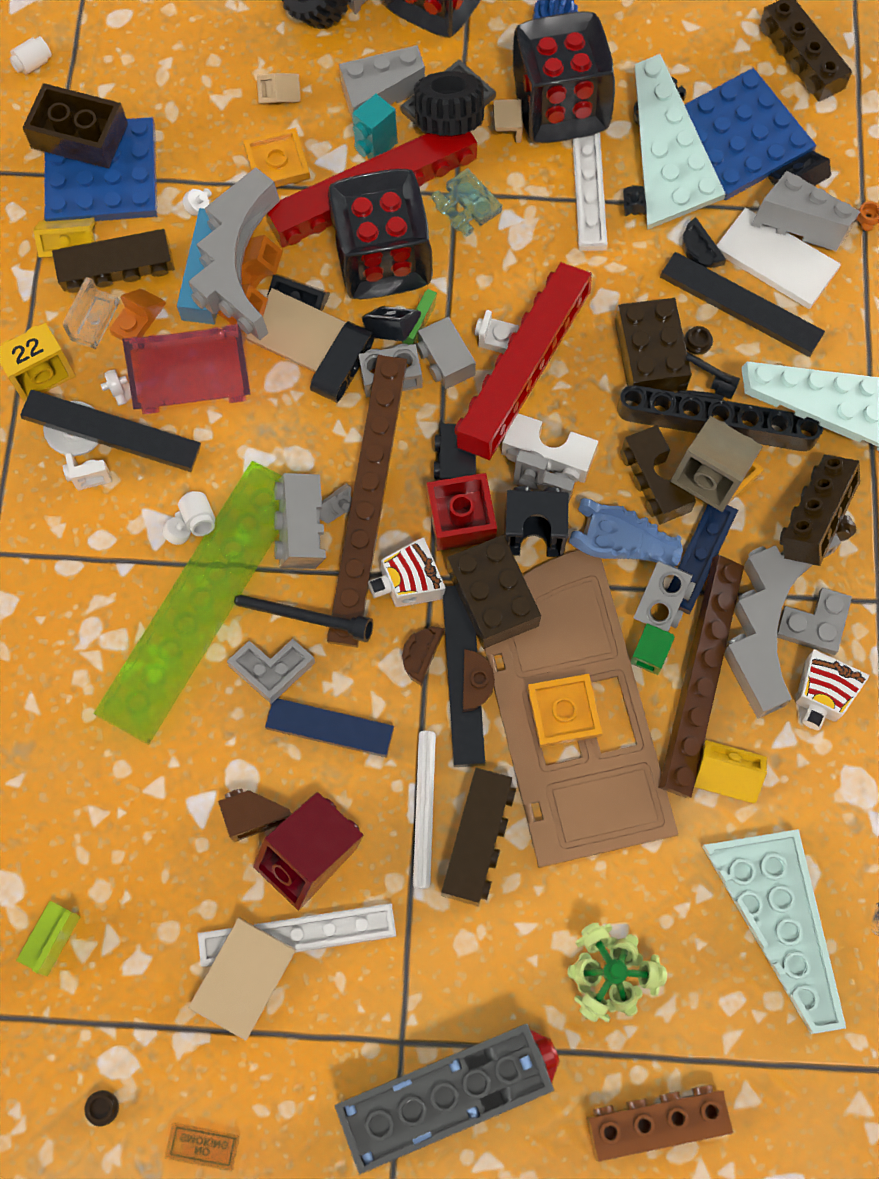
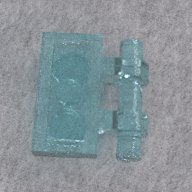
[431,168,502,237]

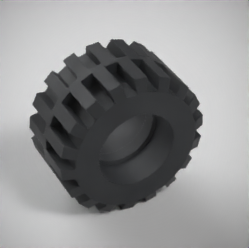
[281,0,351,29]
[414,71,484,136]

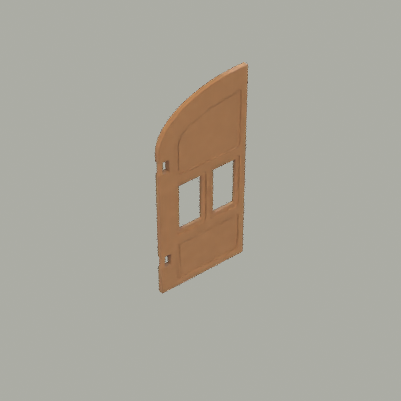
[484,550,679,868]

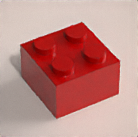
[427,473,497,551]

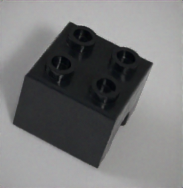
[504,486,569,557]

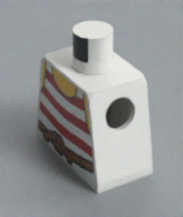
[368,538,446,607]
[796,649,869,730]

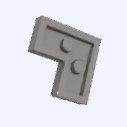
[513,450,575,501]
[777,587,852,655]
[227,639,315,704]

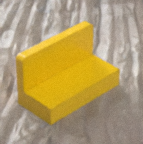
[33,218,95,258]
[694,740,767,804]

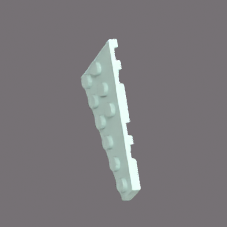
[635,54,725,230]
[741,361,879,451]
[702,829,846,1034]

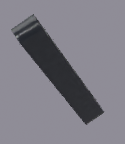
[617,385,823,451]

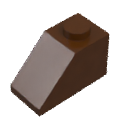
[218,789,292,842]

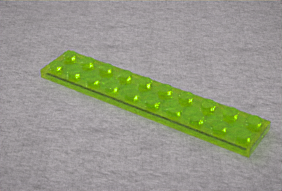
[93,461,282,745]

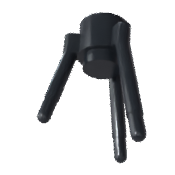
[678,352,740,400]

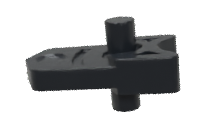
[623,185,647,216]

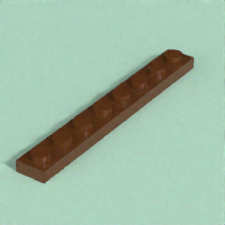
[658,555,744,798]

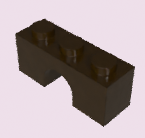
[620,425,696,525]

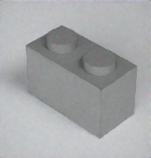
[416,316,476,390]

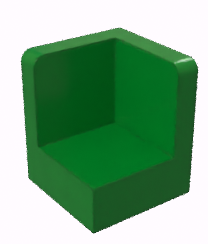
[630,623,675,675]

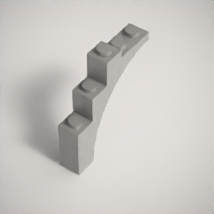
[188,167,280,340]
[724,534,841,719]

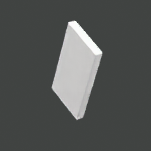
[717,207,841,310]

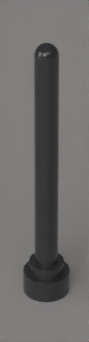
[234,595,373,642]

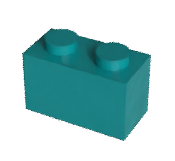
[352,93,397,159]

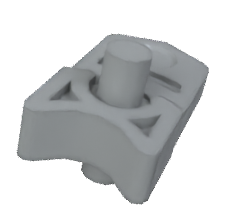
[320,483,352,523]

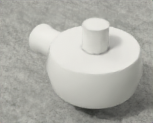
[183,188,212,216]
[101,369,128,406]
[162,511,191,545]

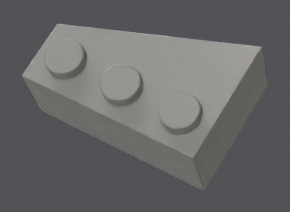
[339,45,425,121]
[752,171,860,251]
[274,473,326,569]

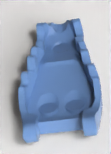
[569,498,683,567]

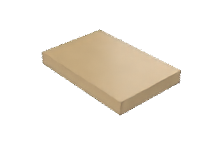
[246,288,346,373]
[188,917,296,1041]

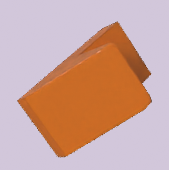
[109,288,166,347]

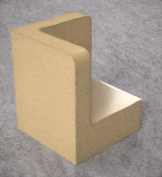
[257,73,301,104]
[493,99,522,143]

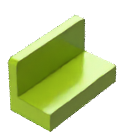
[16,901,81,976]

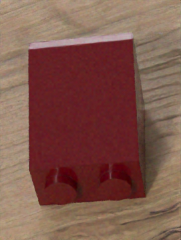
[253,791,364,911]

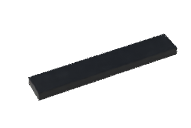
[660,252,825,357]
[20,389,201,472]
[443,585,485,767]

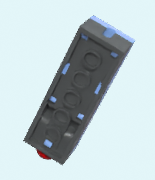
[334,1023,560,1175]

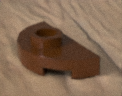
[402,626,445,686]
[463,649,495,712]

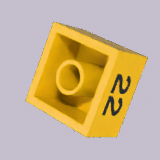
[0,322,76,403]

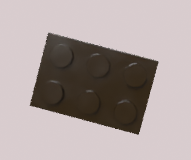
[22,83,128,169]
[615,298,692,392]
[447,535,542,649]

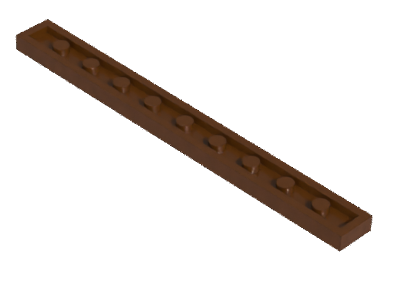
[327,355,407,648]

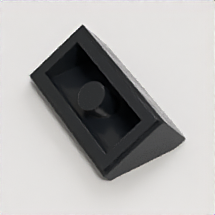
[768,150,831,186]
[266,274,330,311]
[362,306,421,342]

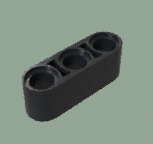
[310,321,375,403]

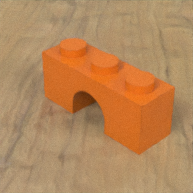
[217,235,283,328]

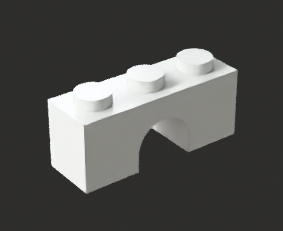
[502,413,598,483]

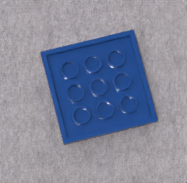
[684,68,817,201]
[44,117,158,221]

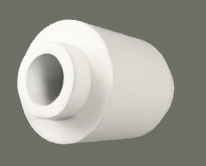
[9,36,52,75]
[178,491,215,536]

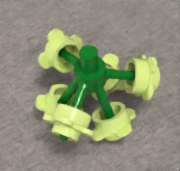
[567,923,667,1022]

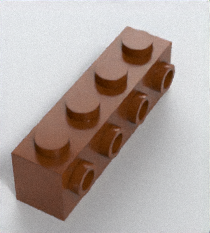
[586,1084,733,1162]

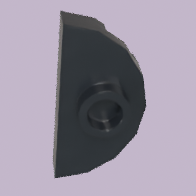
[682,217,726,268]

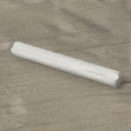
[413,731,436,889]

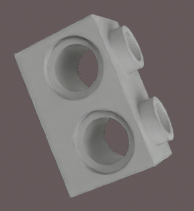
[359,344,423,398]
[633,561,696,632]

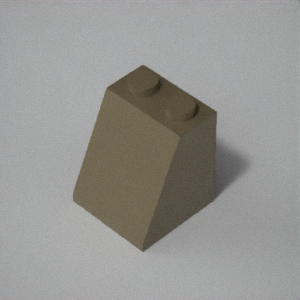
[670,416,763,512]

